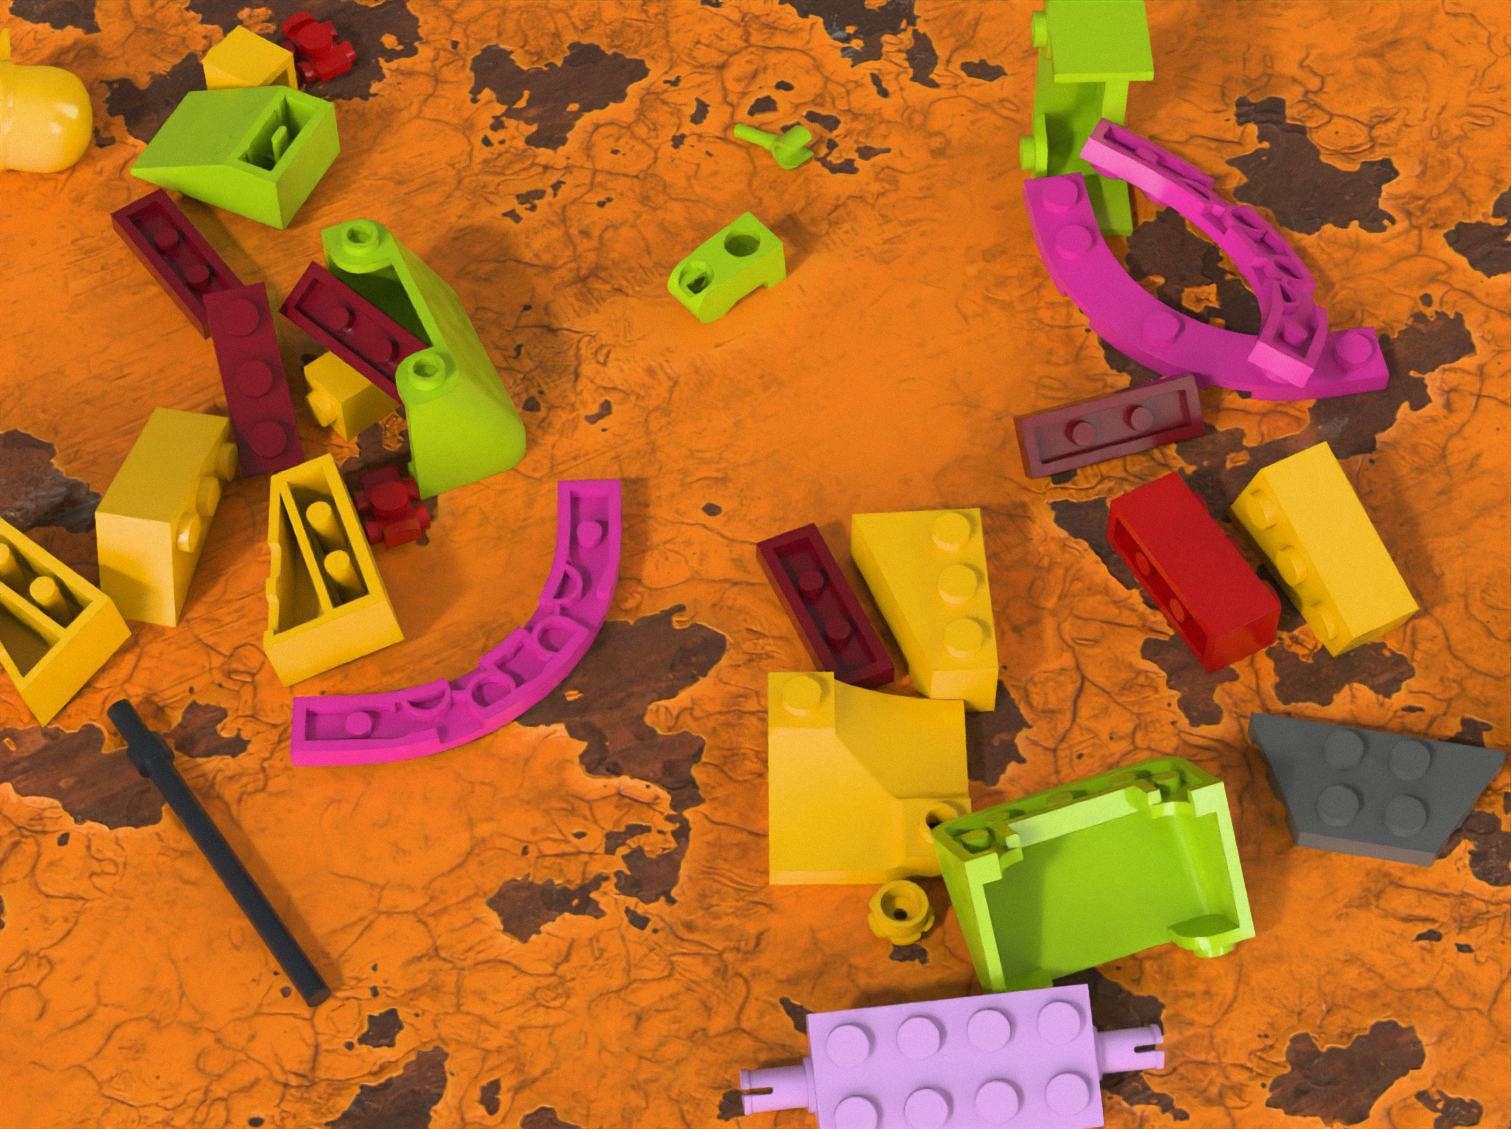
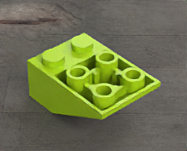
[130,85,341,231]

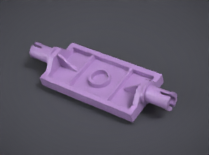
[740,984,1164,1129]

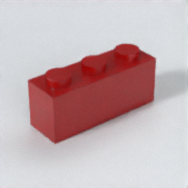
[1106,471,1282,675]

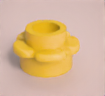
[867,880,935,946]

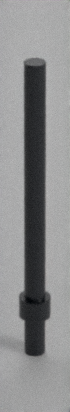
[107,699,331,1008]

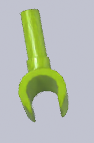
[734,123,814,170]

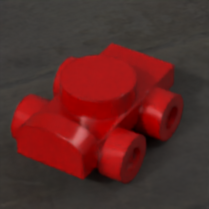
[278,12,356,85]
[352,465,431,549]

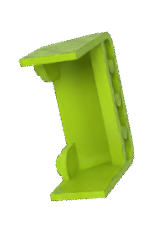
[1019,0,1154,237]

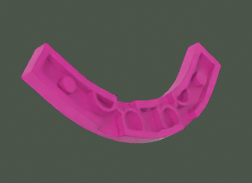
[1079,117,1328,389]
[1022,172,1389,401]
[290,479,622,766]

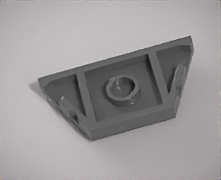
[1247,712,1506,867]

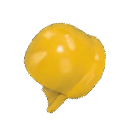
[0,27,93,174]

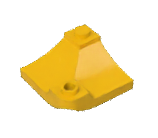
[768,672,972,885]

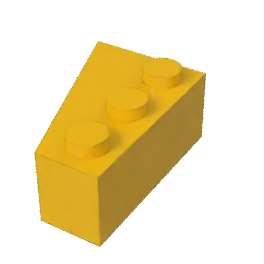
[95,407,238,627]
[1226,441,1419,658]
[263,452,405,688]
[850,508,999,712]
[0,517,131,728]

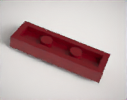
[110,188,245,340]
[278,260,432,407]
[203,282,305,479]
[1013,372,1206,480]
[756,523,895,690]

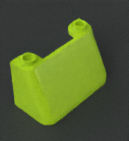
[321,219,527,501]
[931,756,1256,995]

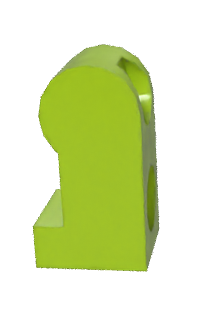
[667,211,787,323]

